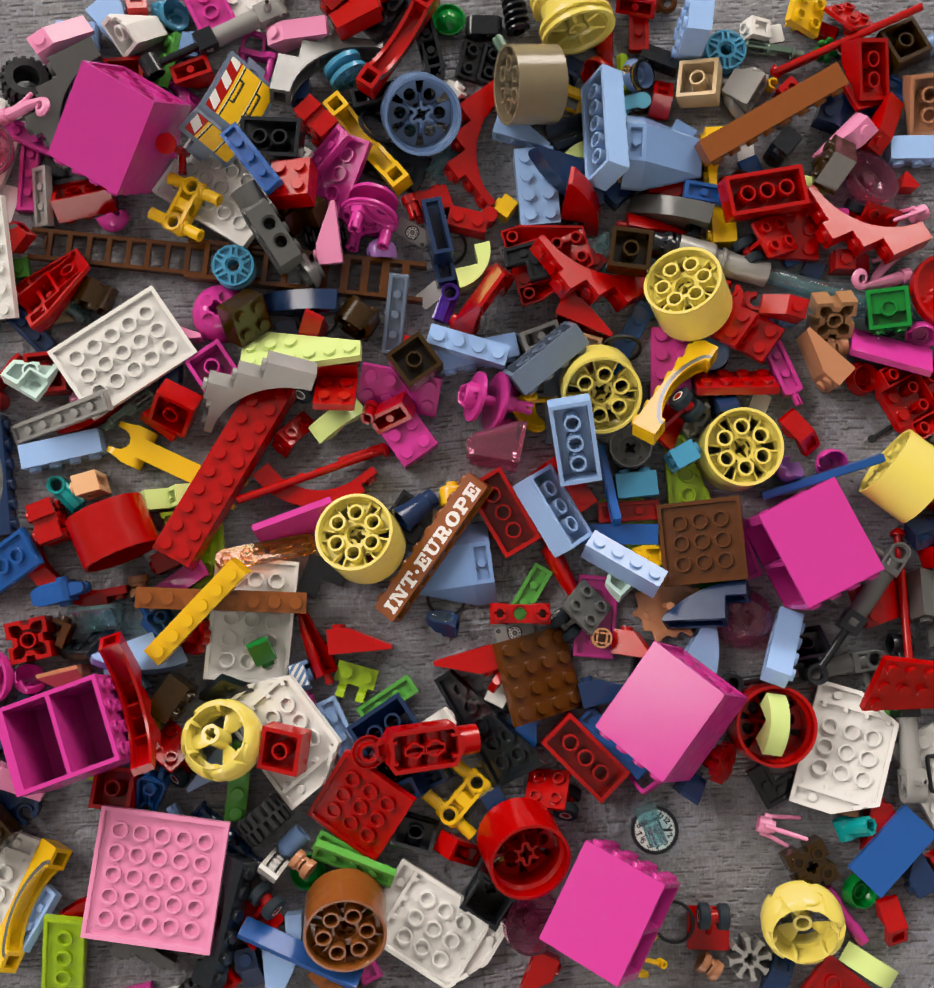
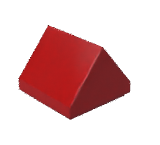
[895,171,920,195]

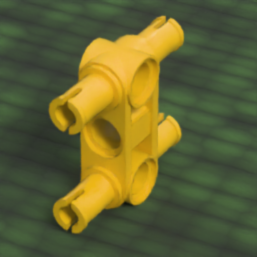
[148,172,223,242]
[422,760,493,840]

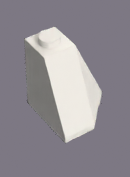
[101,14,168,57]

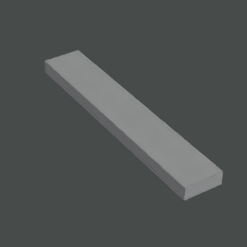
[10,390,114,445]

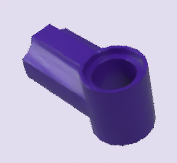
[432,283,459,325]

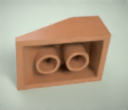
[902,73,934,135]
[796,327,855,394]

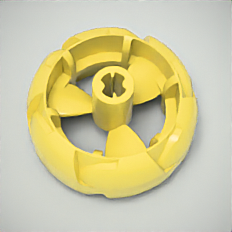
[181,699,263,782]
[760,881,846,965]

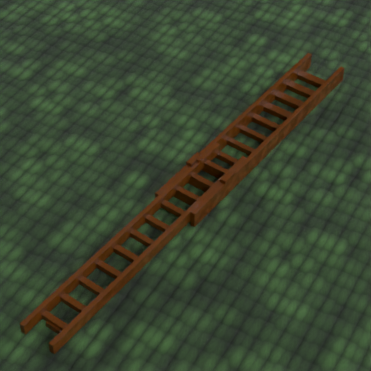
[27,227,427,305]

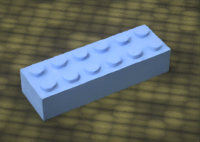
[580,63,630,191]

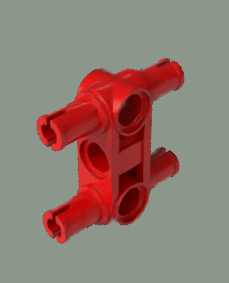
[490,603,551,625]

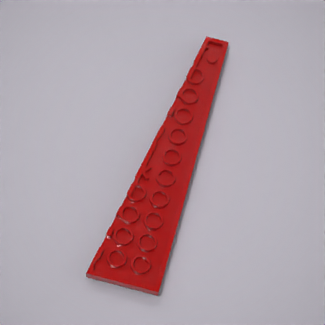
[859,655,934,712]

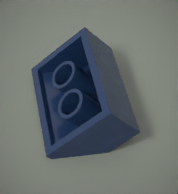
[346,692,420,755]

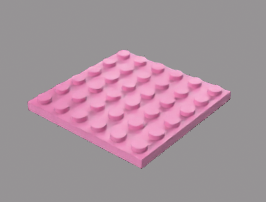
[80,804,231,955]

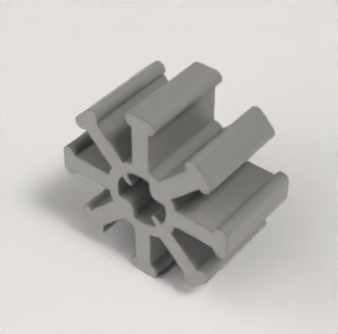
[725,932,772,982]

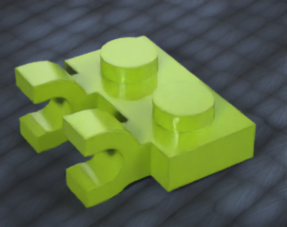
[334,660,379,703]

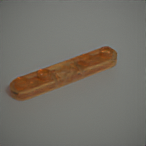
[215,533,317,569]

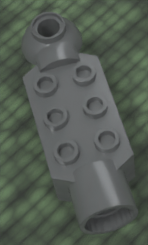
[231,180,325,289]

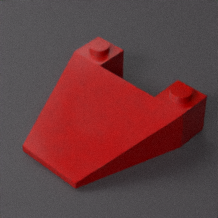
[448,262,515,336]

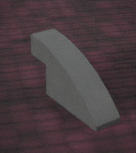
[627,194,715,230]

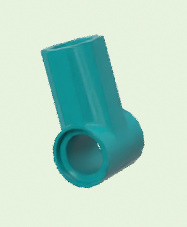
[46,476,87,514]
[832,815,877,842]

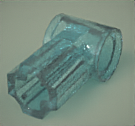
[634,801,667,848]

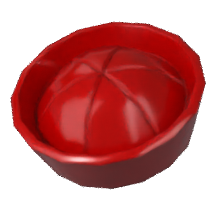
[846,362,877,396]

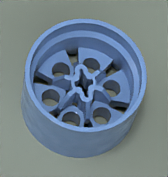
[380,71,462,156]

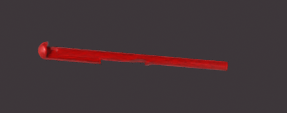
[770,3,924,79]
[235,443,390,504]
[889,528,913,658]

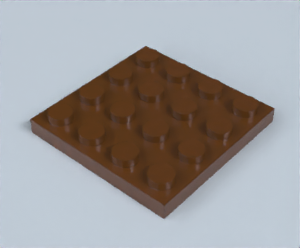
[656,495,749,587]
[492,627,582,727]

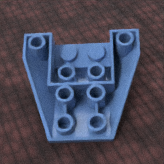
[620,115,702,191]
[408,522,497,606]

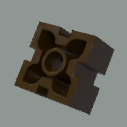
[778,834,841,885]

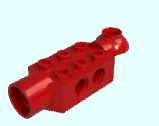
[351,719,481,776]

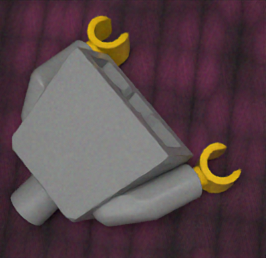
[721,67,778,119]

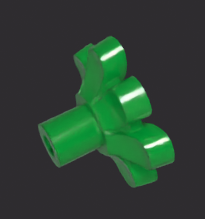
[813,37,838,63]

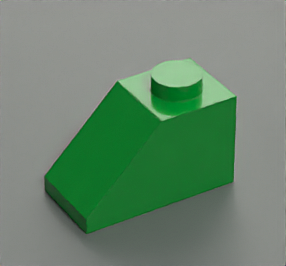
[246,635,277,669]

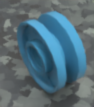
[702,29,747,77]
[323,49,366,91]
[212,244,257,291]

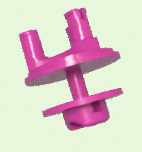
[339,181,399,253]
[457,371,533,432]

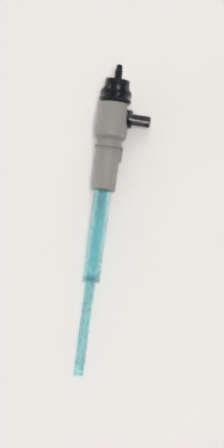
[651,224,924,321]

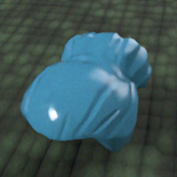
[151,0,190,32]

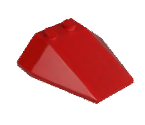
[16,248,91,333]

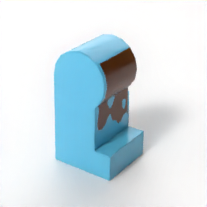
[624,92,651,116]

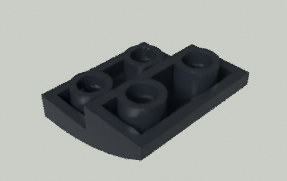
[454,39,499,86]

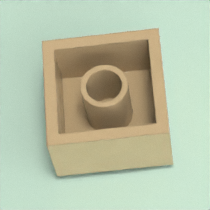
[676,57,723,109]

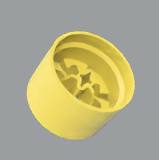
[644,247,733,341]
[559,344,642,434]
[696,407,784,492]
[859,429,934,523]
[315,494,406,584]

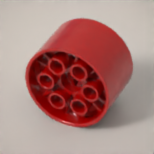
[65,492,159,573]
[726,683,818,768]
[477,797,571,900]

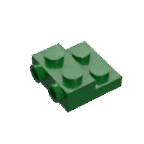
[865,285,912,336]

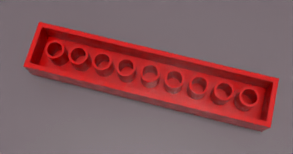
[152,388,297,571]

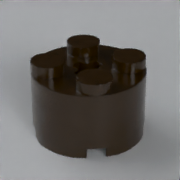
[70,276,119,316]
[334,295,381,342]

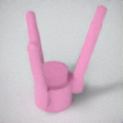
[893,204,930,224]
[755,812,809,848]

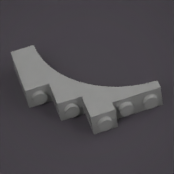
[201,350,318,433]

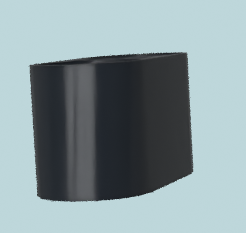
[465,15,502,42]

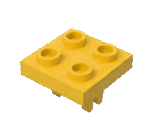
[784,0,827,39]

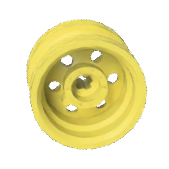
[529,0,615,56]

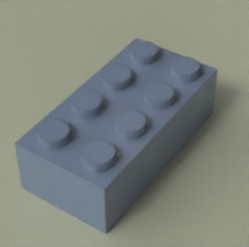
[502,321,590,396]

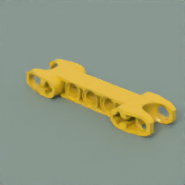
[106,421,248,511]

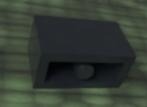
[762,125,803,168]

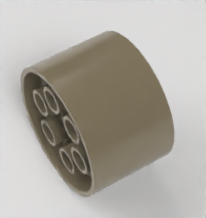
[493,43,568,125]

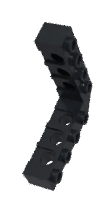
[349,0,446,117]

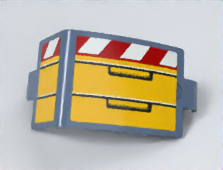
[179,51,273,167]

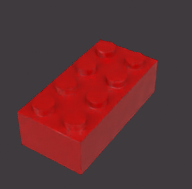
[717,164,810,223]
[479,467,542,558]
[540,711,631,804]

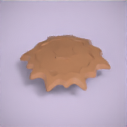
[632,580,700,642]

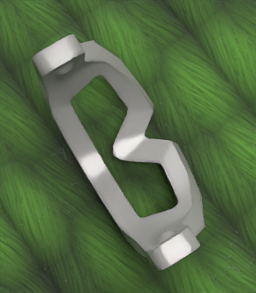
[680,402,711,438]

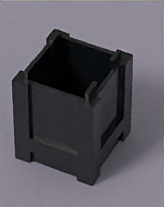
[459,860,517,932]

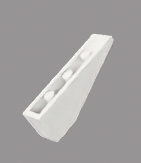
[257,847,291,884]

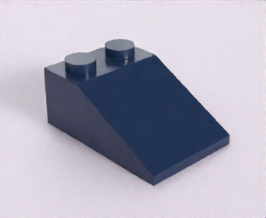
[810,92,877,135]

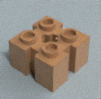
[806,290,858,339]

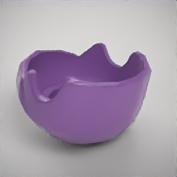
[366,238,397,259]
[774,456,804,484]

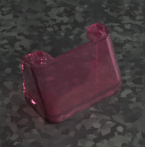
[466,421,527,473]

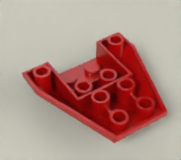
[500,225,595,307]
[875,359,934,439]

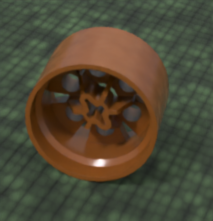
[303,868,387,972]

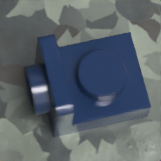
[566,54,584,86]

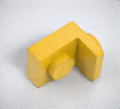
[631,545,662,566]

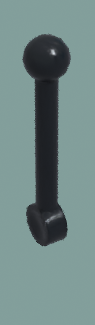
[867,424,893,443]

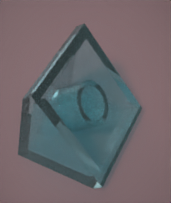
[72,603,126,633]

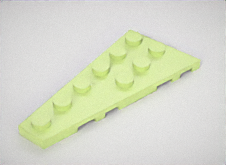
[240,332,362,367]

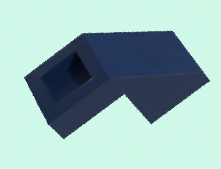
[759,952,795,988]

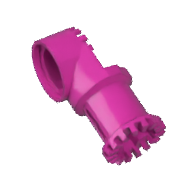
[169,80,201,113]

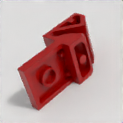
[312,361,361,411]

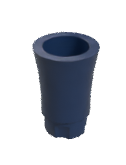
[392,489,440,533]

